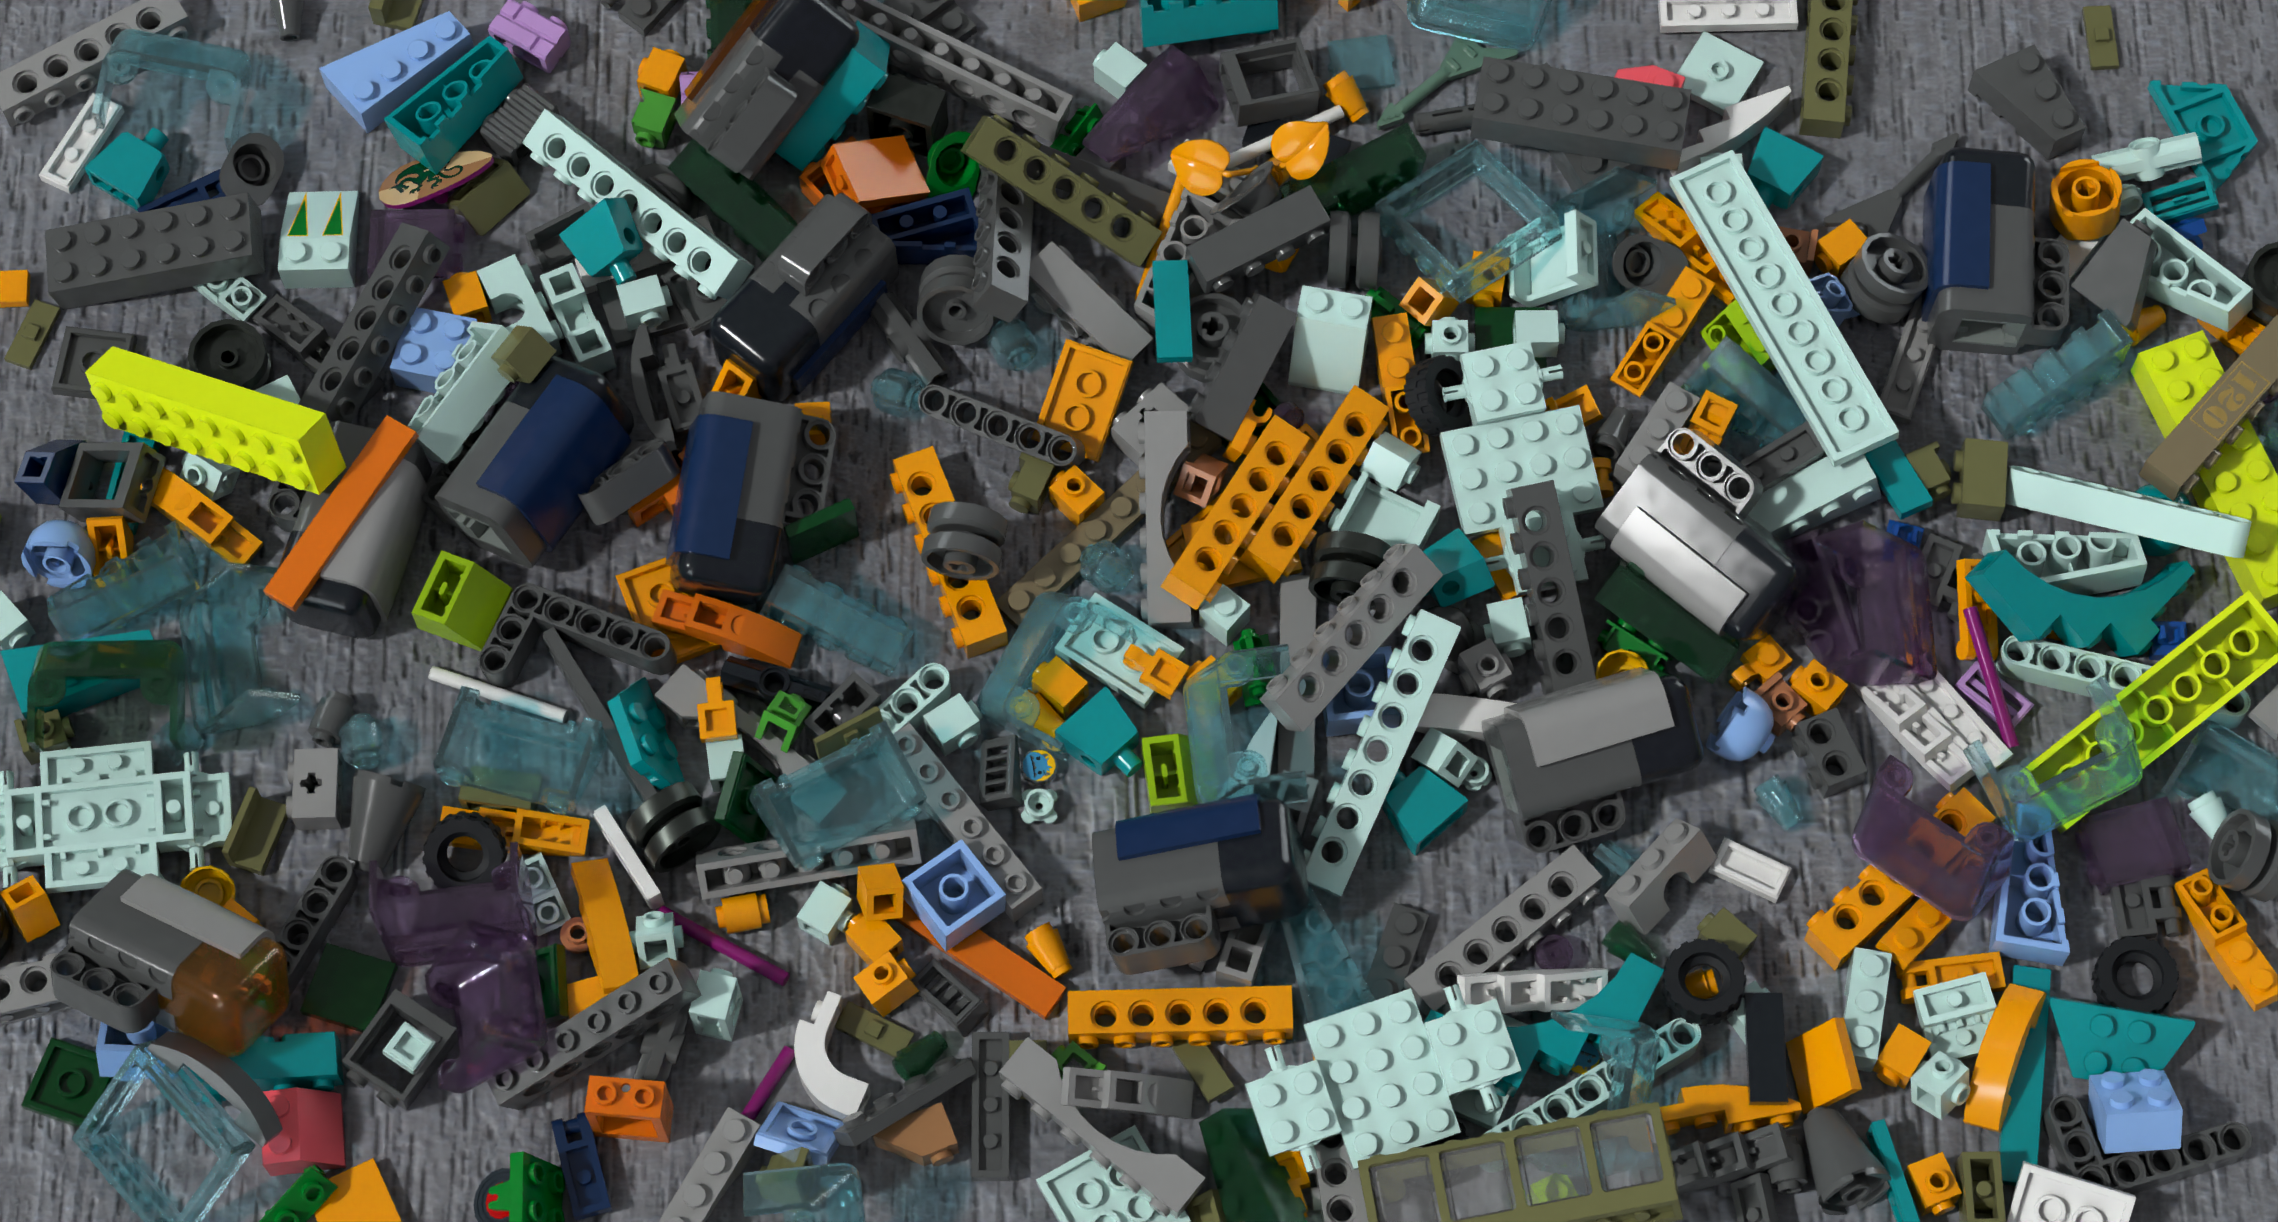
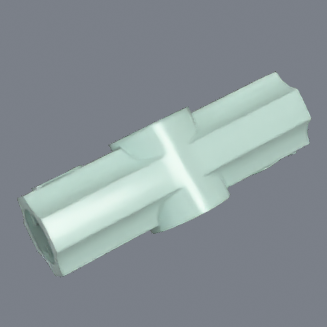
[2092,132,2202,181]

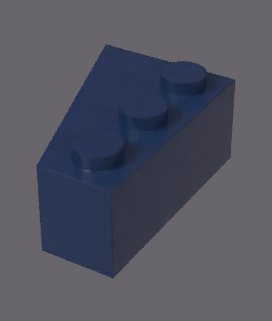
[871,187,978,265]

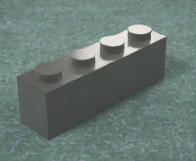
[1185,185,1331,295]
[1188,294,1298,441]

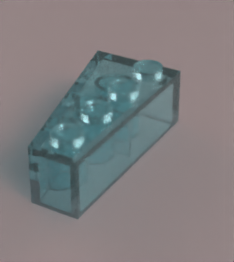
[1981,308,2133,440]

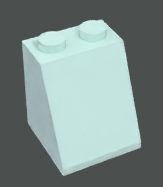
[1288,285,1373,395]

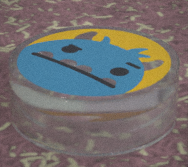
[1021,748,1058,787]
[1568,1040,1601,1078]

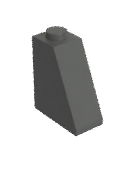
[2071,218,2158,333]

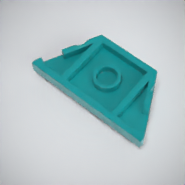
[2147,80,2258,193]
[607,677,685,791]
[2048,996,2195,1080]

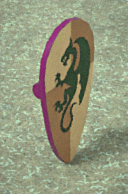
[379,151,494,209]

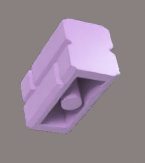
[488,0,571,74]

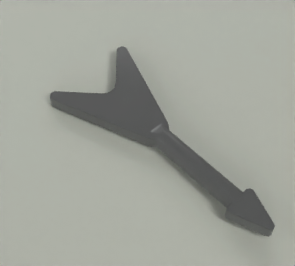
[1823,133,1959,238]

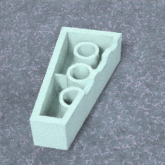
[1982,529,2148,596]

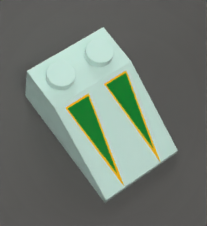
[278,191,359,289]

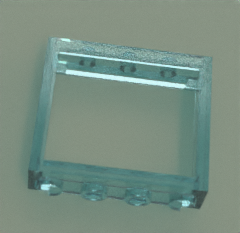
[1375,140,1562,303]
[72,1039,256,1222]

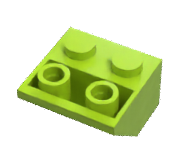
[1699,299,1776,388]
[411,550,513,652]
[1142,733,1222,814]

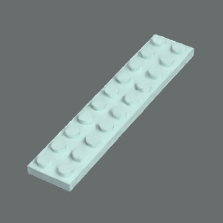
[1669,149,1899,467]

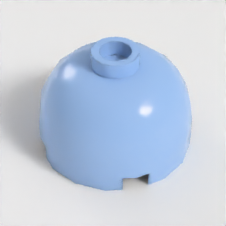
[21,520,96,589]
[1706,686,1775,762]

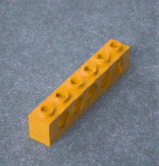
[1238,385,1390,584]
[1160,414,1310,610]
[889,446,1008,659]
[1804,787,1996,971]
[1067,985,1293,1049]

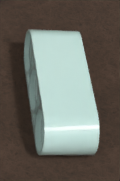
[866,663,951,754]

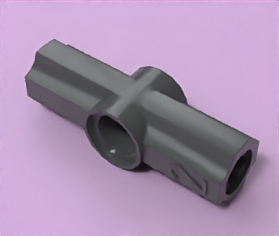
[871,292,952,388]
[633,1003,691,1084]

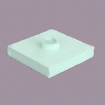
[1677,31,1764,116]

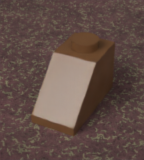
[872,1102,959,1166]

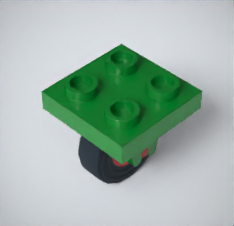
[473,1151,565,1222]

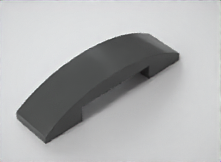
[631,323,682,464]
[147,1031,283,1147]

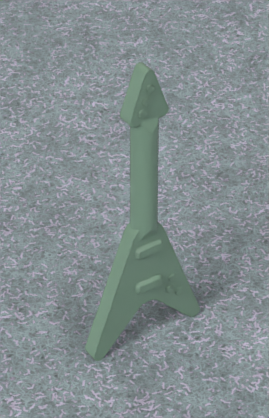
[1377,10,1518,130]

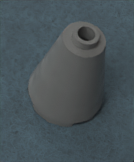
[348,769,426,874]
[1803,1106,1891,1215]

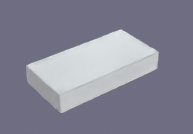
[1708,837,1792,904]

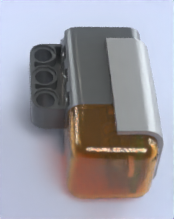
[50,869,290,1058]

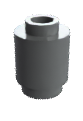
[308,691,355,748]
[1767,1136,1808,1194]

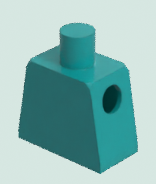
[1747,126,1824,210]
[85,127,170,211]
[559,197,644,285]
[1423,528,1495,607]
[1055,686,1143,777]
[1382,766,1468,856]

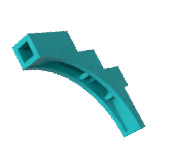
[1965,550,2195,657]
[1424,952,1664,1097]

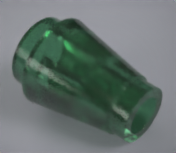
[1601,920,1658,963]
[892,1031,948,1081]

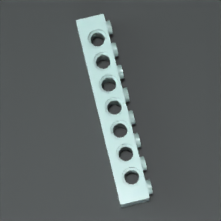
[522,109,754,300]
[1304,609,1461,897]

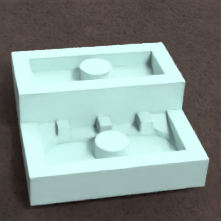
[1913,972,1997,1060]

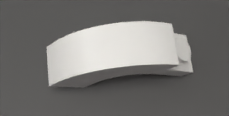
[794,991,871,1121]

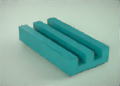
[2141,173,2220,224]

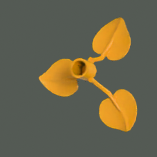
[1170,121,1330,273]

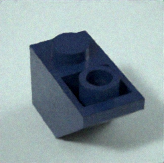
[14,439,87,505]

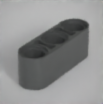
[577,438,681,525]

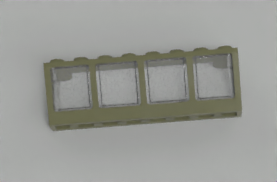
[1357,1102,1683,1222]

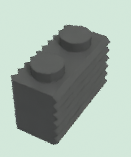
[480,83,559,167]

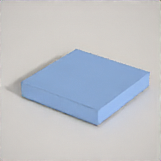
[754,1101,844,1168]

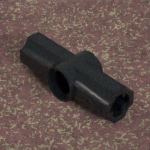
[720,655,832,716]

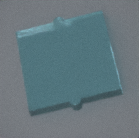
[1327,34,1395,91]

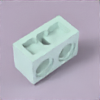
[689,968,743,1042]

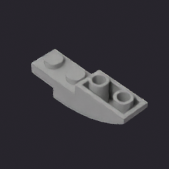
[1061,1067,1194,1119]

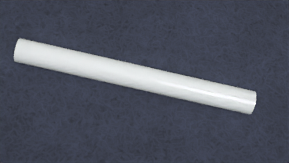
[1225,105,1344,170]
[428,666,568,724]

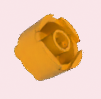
[2049,159,2122,241]

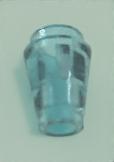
[1753,774,1803,831]

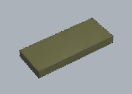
[2082,5,2119,70]
[4,299,61,370]
[813,706,885,763]
[835,1001,915,1061]
[1171,1040,1235,1104]

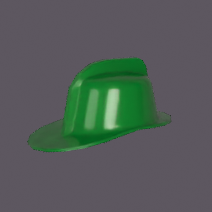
[926,131,980,198]

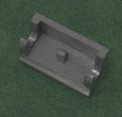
[525,202,591,274]

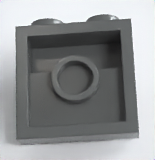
[883,0,977,42]

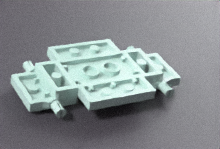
[1439,340,1605,596]
[0,741,233,894]
[1245,984,1522,1173]

